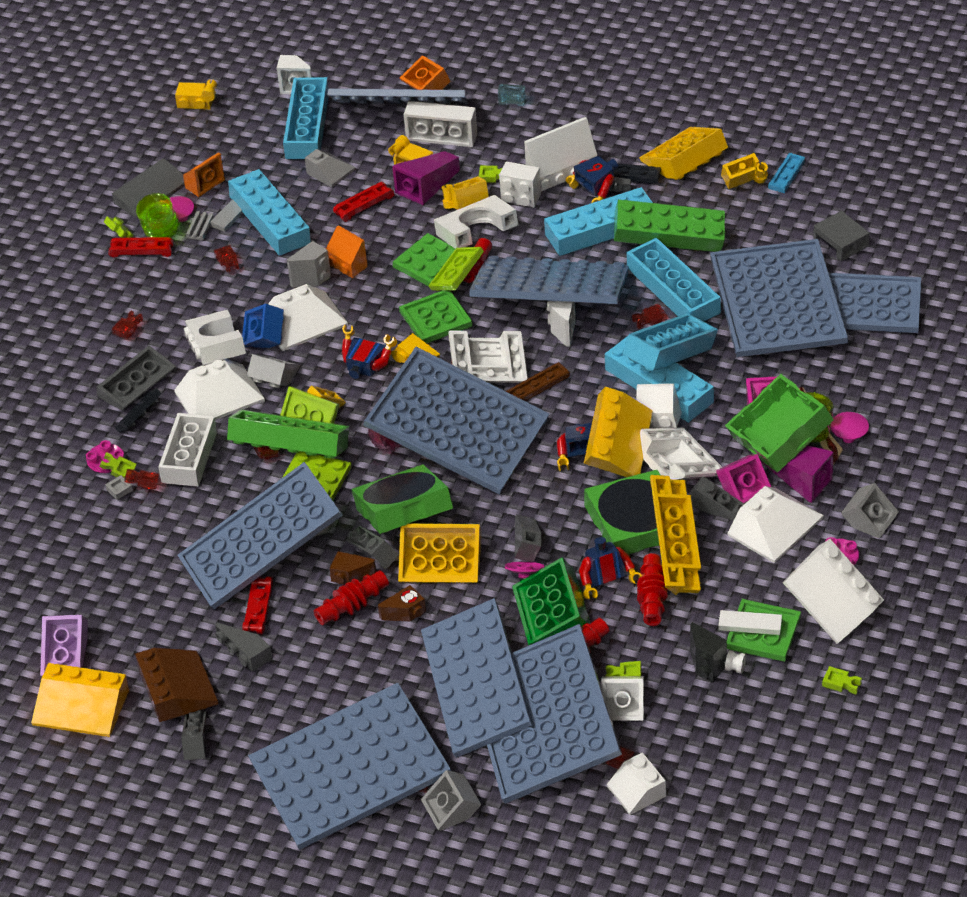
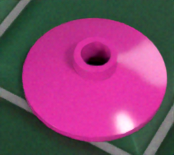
[505,562,545,579]

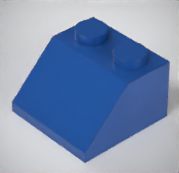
[242,304,284,348]

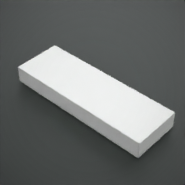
[719,610,782,635]

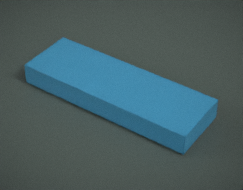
[768,153,805,193]

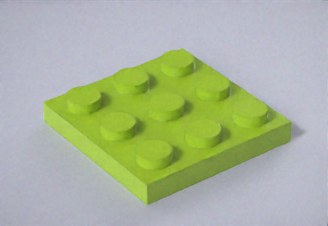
[282,451,351,501]

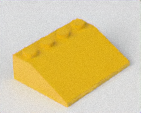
[639,127,728,180]
[584,386,653,477]
[398,524,481,583]
[31,663,129,737]

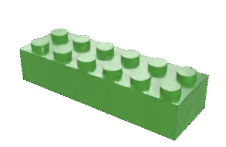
[614,199,725,252]
[227,410,349,458]

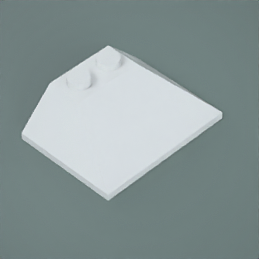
[269,284,348,352]
[448,331,527,383]
[174,359,265,420]
[640,428,722,481]
[728,486,823,563]

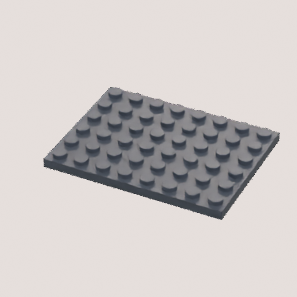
[710,239,848,357]
[470,256,629,304]
[363,347,549,495]
[487,624,622,804]
[248,683,451,850]

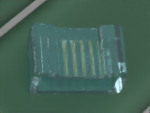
[498,84,526,106]

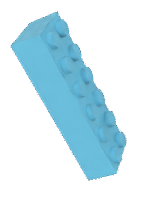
[283,77,329,159]
[228,169,310,256]
[544,187,653,256]
[627,238,721,321]
[623,313,718,371]
[605,336,714,423]

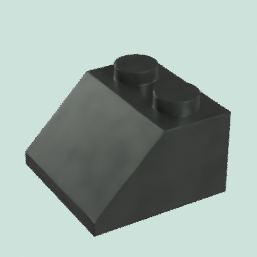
[690,622,727,682]

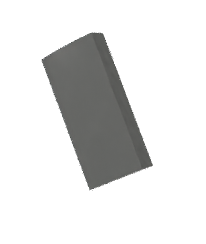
[112,158,185,218]
[97,345,176,410]

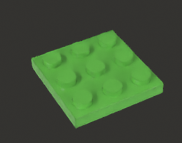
[392,233,455,286]
[399,290,472,343]
[727,599,801,662]

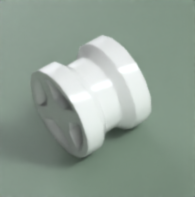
[725,650,746,674]

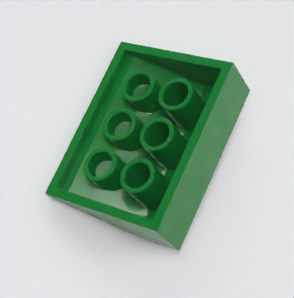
[512,557,590,645]

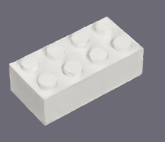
[404,101,477,147]
[158,413,217,487]

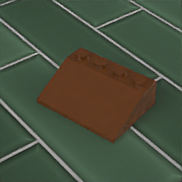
[135,648,218,723]

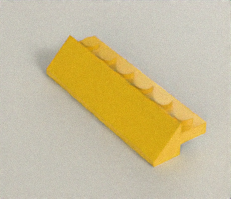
[650,475,701,595]

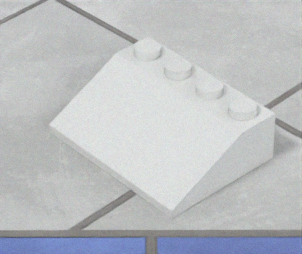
[524,117,597,191]
[783,539,884,644]

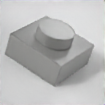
[105,475,133,500]

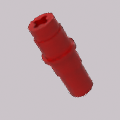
[463,238,492,283]

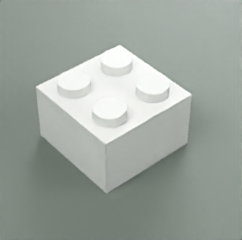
[499,162,541,208]

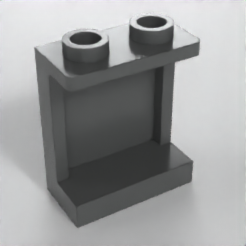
[813,210,870,261]

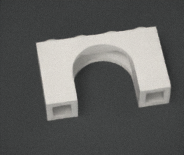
[434,195,518,249]
[184,310,246,365]

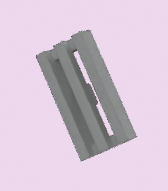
[186,211,214,240]

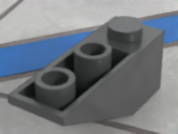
[689,476,744,521]
[515,514,541,562]
[347,526,399,569]
[215,623,272,672]
[181,710,207,760]

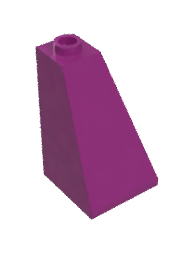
[392,151,460,205]
[762,446,833,503]

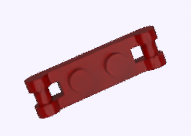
[333,181,394,222]
[108,237,174,258]
[242,577,273,634]

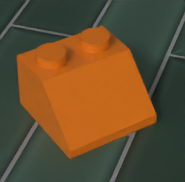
[400,55,451,90]
[183,152,225,197]
[326,225,367,278]

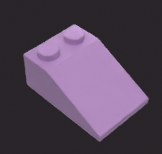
[40,615,88,676]

